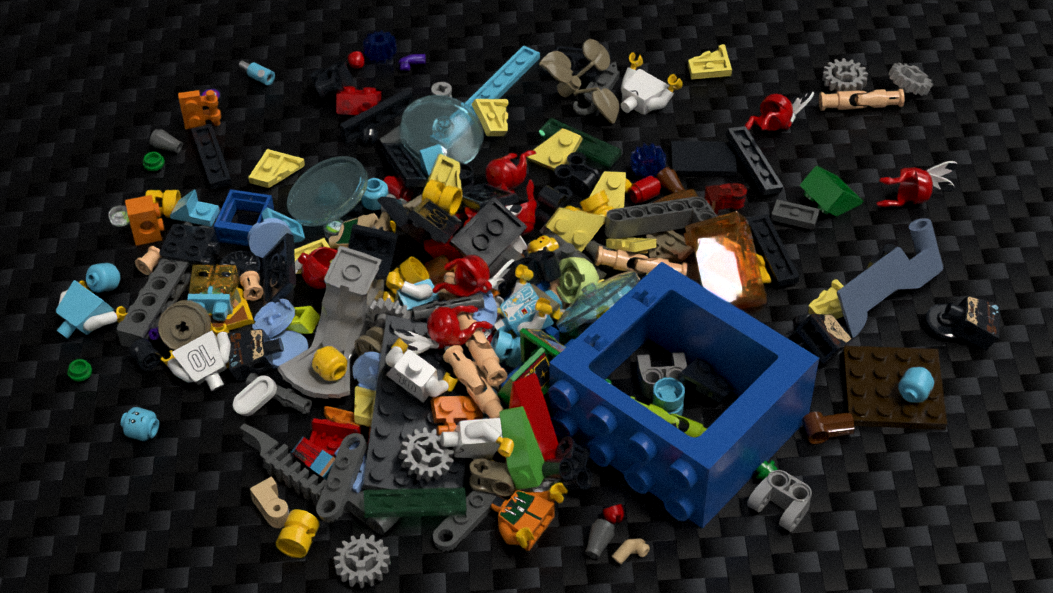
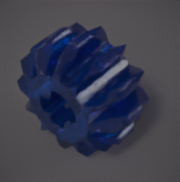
[363,30,397,63]
[630,143,666,178]

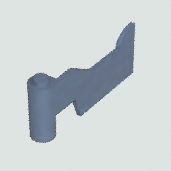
[836,218,943,338]

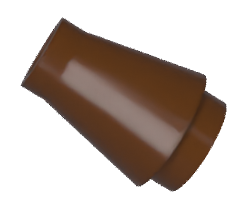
[656,167,686,199]

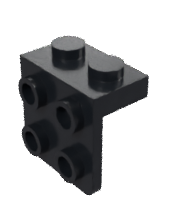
[159,224,220,279]
[348,224,398,280]

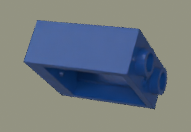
[213,189,274,246]

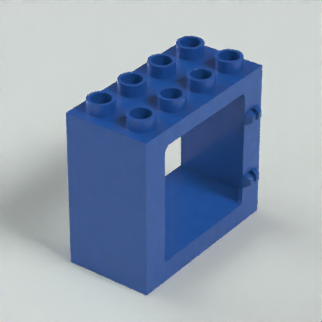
[548,262,819,529]

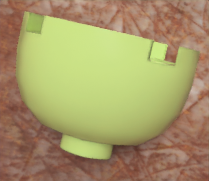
[556,257,599,303]

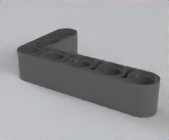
[604,197,726,252]

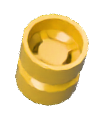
[422,179,463,216]
[145,190,181,218]
[580,190,614,225]
[391,257,429,295]
[276,509,320,558]

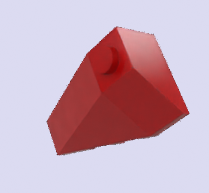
[504,373,559,463]

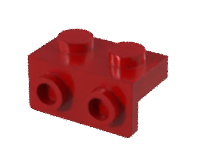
[336,86,381,115]
[309,418,361,458]

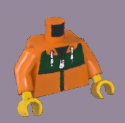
[491,482,568,551]

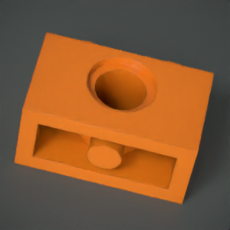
[125,195,165,246]

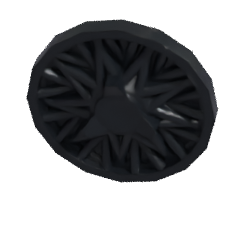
[219,250,261,284]
[926,304,960,340]

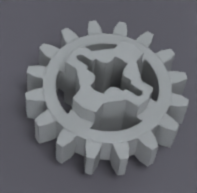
[822,58,868,94]
[888,63,933,96]
[366,298,414,329]
[399,427,454,482]
[334,534,391,588]

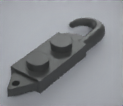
[573,62,620,115]

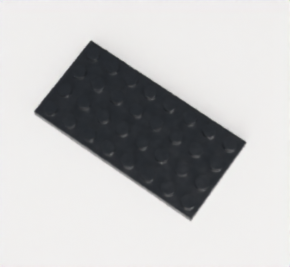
[361,315,475,507]

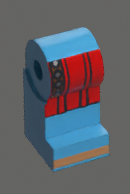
[291,437,335,480]

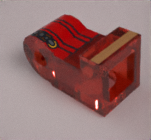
[704,183,747,214]

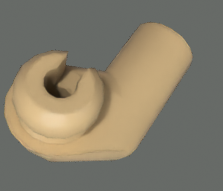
[612,539,650,565]

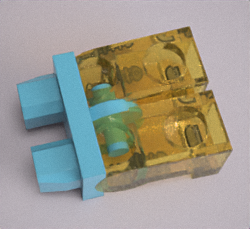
[188,265,239,321]

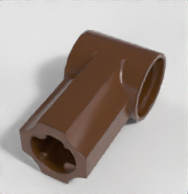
[802,412,855,444]

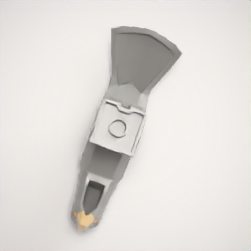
[278,211,394,399]

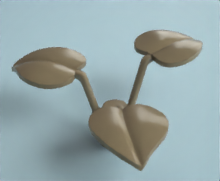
[539,39,619,124]

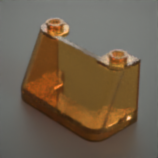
[684,211,767,309]

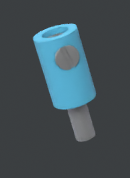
[239,61,275,85]

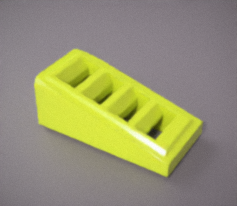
[285,306,320,334]

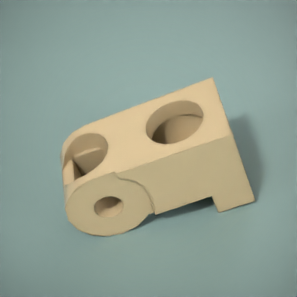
[250,477,289,528]

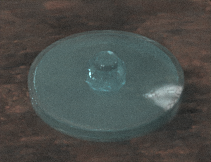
[400,95,484,164]
[287,156,368,227]
[556,271,640,333]

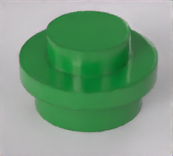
[143,152,165,171]
[68,359,92,381]
[755,460,778,481]

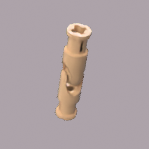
[819,88,904,111]
[595,246,687,276]
[457,311,508,386]
[443,345,504,418]

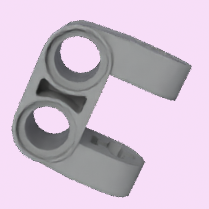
[636,352,687,399]
[747,470,812,532]

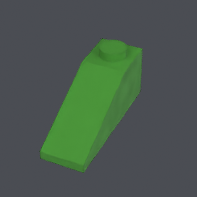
[499,406,545,490]

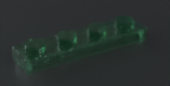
[539,118,621,168]
[363,488,467,518]

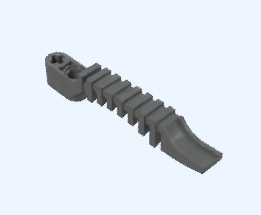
[240,424,401,535]

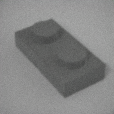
[771,200,820,230]

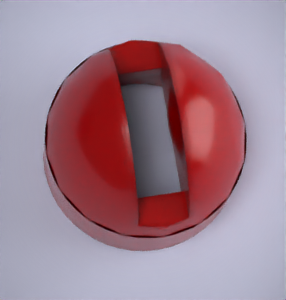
[347,51,365,69]
[602,504,624,524]

